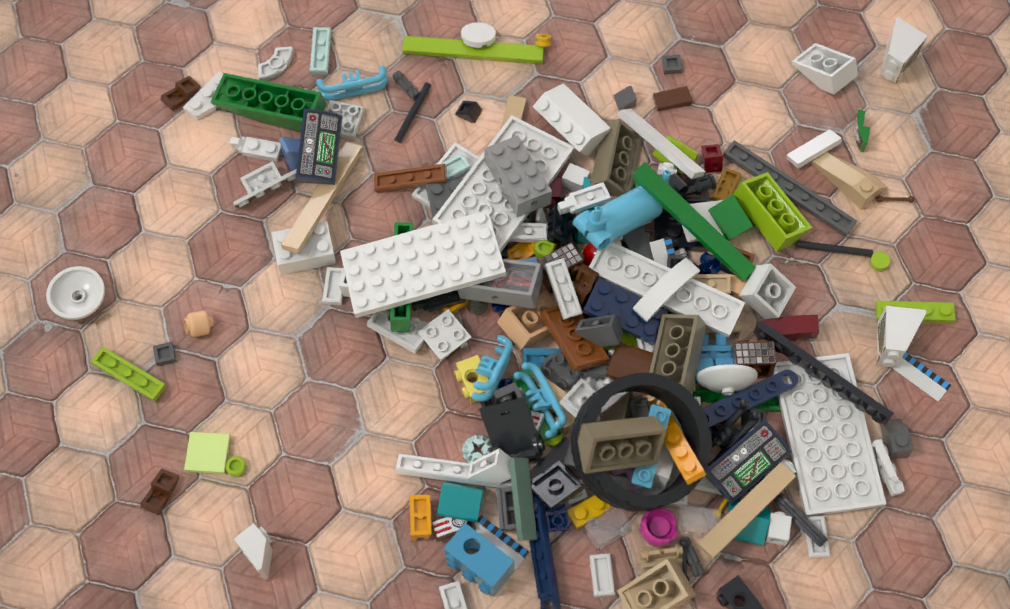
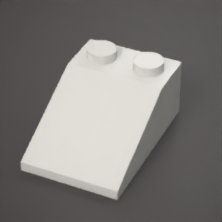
[791,43,858,95]

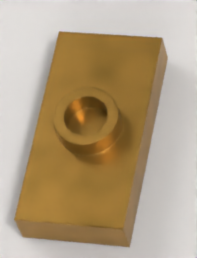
[711,167,742,201]

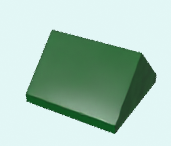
[708,194,755,241]

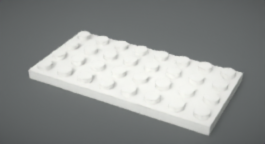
[432,115,574,253]
[340,210,507,318]
[772,353,886,517]

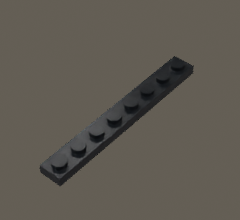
[753,320,894,426]

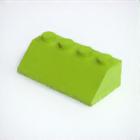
[733,172,813,252]

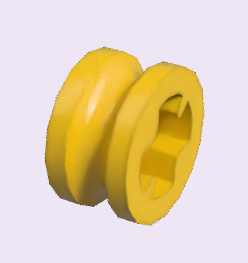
[535,34,551,47]

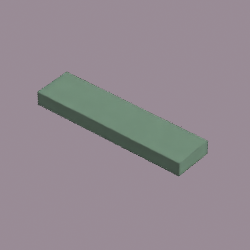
[509,457,537,541]

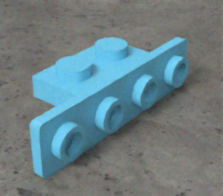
[631,404,671,489]

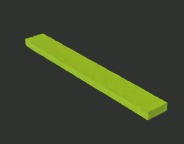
[402,36,544,64]

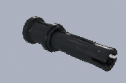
[682,174,716,198]

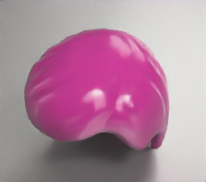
[640,508,678,547]

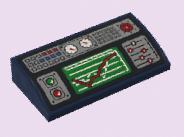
[296,109,343,185]
[705,419,792,505]

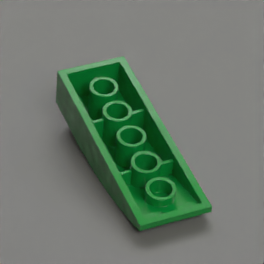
[210,73,326,132]

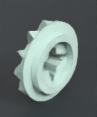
[462,434,492,463]

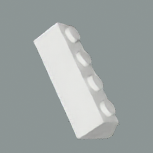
[533,84,612,156]

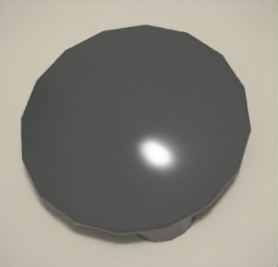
[541,352,579,390]

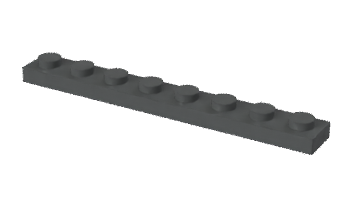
[723,140,857,237]

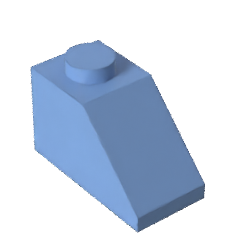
[279,137,300,171]

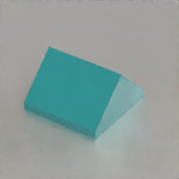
[437,481,485,522]
[727,499,770,546]

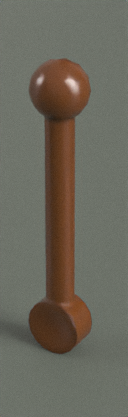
[876,196,915,203]

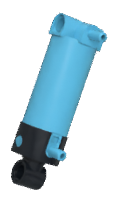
[573,170,689,251]

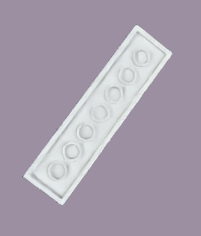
[589,242,745,338]

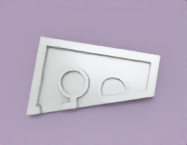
[183,72,223,120]
[367,310,431,354]

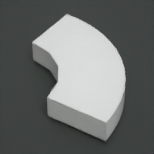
[258,46,294,81]

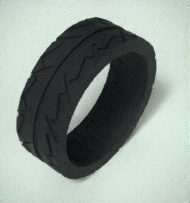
[571,373,712,511]

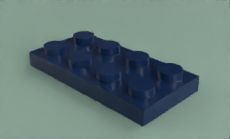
[583,277,669,345]

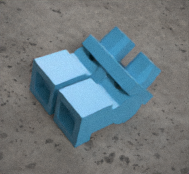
[695,334,733,384]

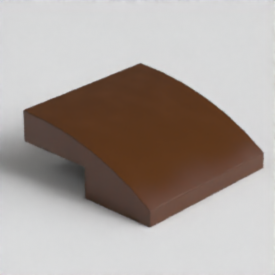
[605,342,653,380]

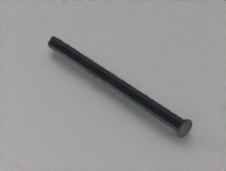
[709,426,828,547]

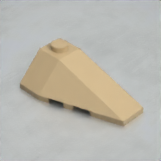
[810,152,888,210]

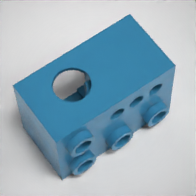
[444,523,514,597]

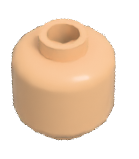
[184,310,214,337]

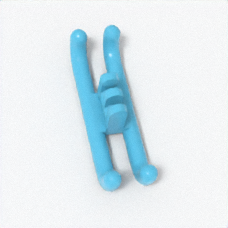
[316,65,388,101]
[472,335,513,402]
[513,362,567,438]

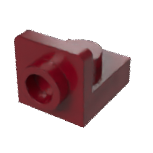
[701,144,723,173]

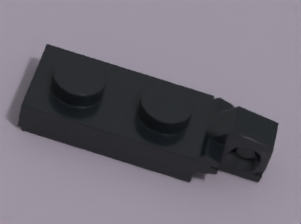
[411,290,466,312]

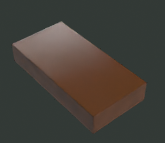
[653,86,693,111]

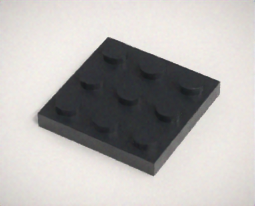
[654,197,711,251]

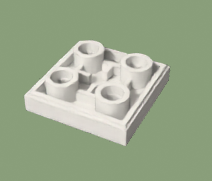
[326,100,365,140]

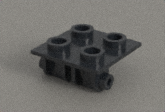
[547,204,578,249]

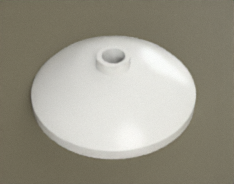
[46,266,105,320]
[697,364,757,396]

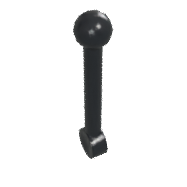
[680,539,690,581]

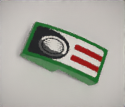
[854,110,870,152]

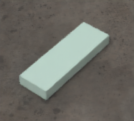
[310,27,331,75]

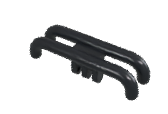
[707,399,761,468]

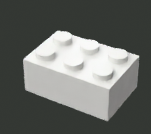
[271,221,336,275]

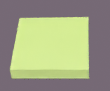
[184,432,231,474]

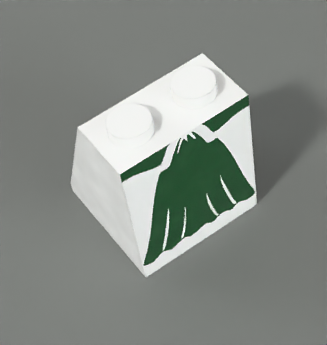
[880,17,928,84]
[877,306,926,367]

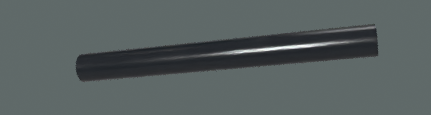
[394,82,431,143]
[796,240,873,257]

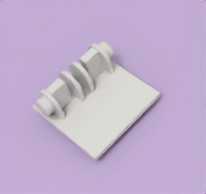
[418,309,472,360]

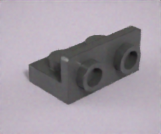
[493,382,525,404]

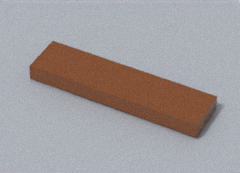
[374,164,447,193]

